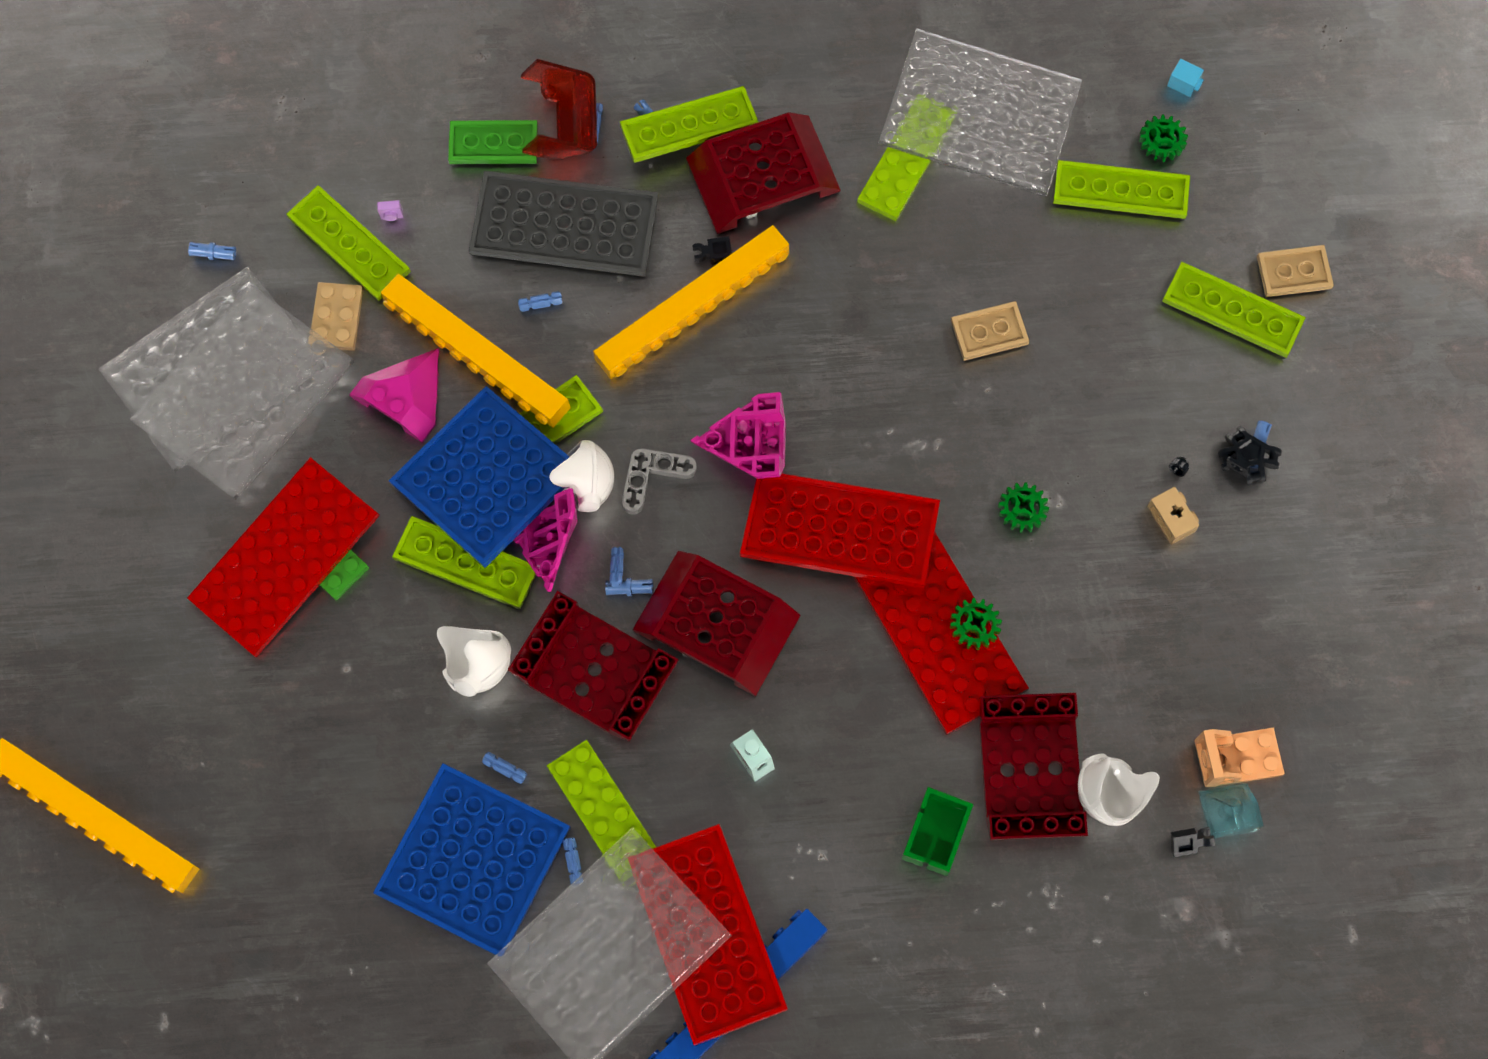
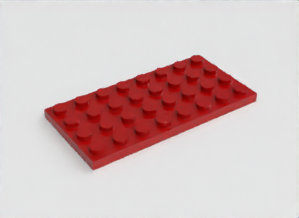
[187,457,380,658]
[740,474,940,588]
[853,533,1029,735]
[628,824,788,1046]

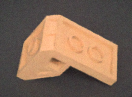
[1194,727,1285,787]

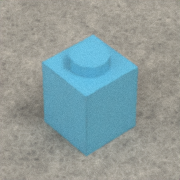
[1167,58,1204,97]

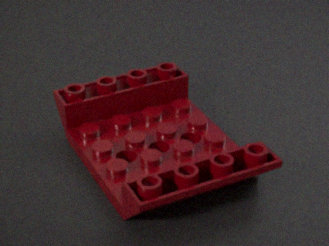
[686,112,841,234]
[632,551,801,697]
[508,590,679,741]
[979,693,1088,840]

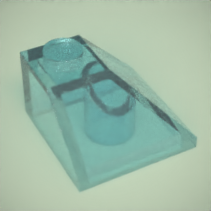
[1199,783,1264,838]

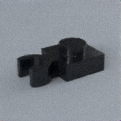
[692,236,732,263]

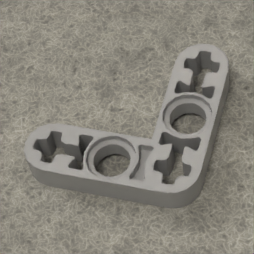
[622,449,697,515]

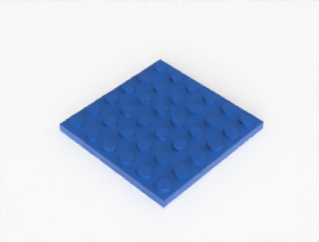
[388,386,569,568]
[373,763,571,959]

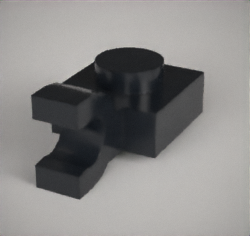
[1171,827,1215,857]

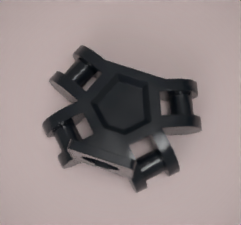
[1218,426,1282,485]

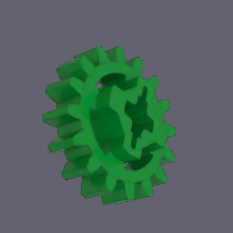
[1139,114,1188,162]
[998,482,1049,533]
[950,598,1002,650]

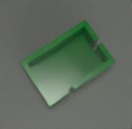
[901,787,974,876]

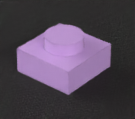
[377,200,403,221]

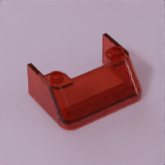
[521,59,597,160]

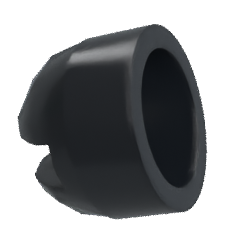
[1169,456,1190,477]

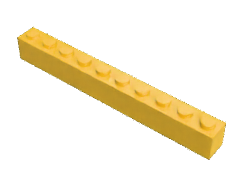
[593,225,789,379]
[380,273,571,428]
[0,738,200,893]

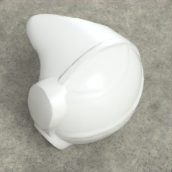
[549,440,614,512]
[437,626,511,697]
[1078,753,1160,826]

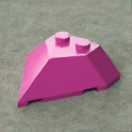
[349,348,439,443]
[690,392,786,479]
[514,488,578,592]

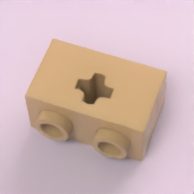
[1147,487,1199,545]

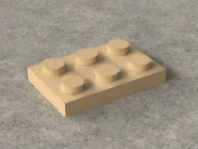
[1257,245,1334,297]
[309,282,364,351]
[951,301,1029,361]

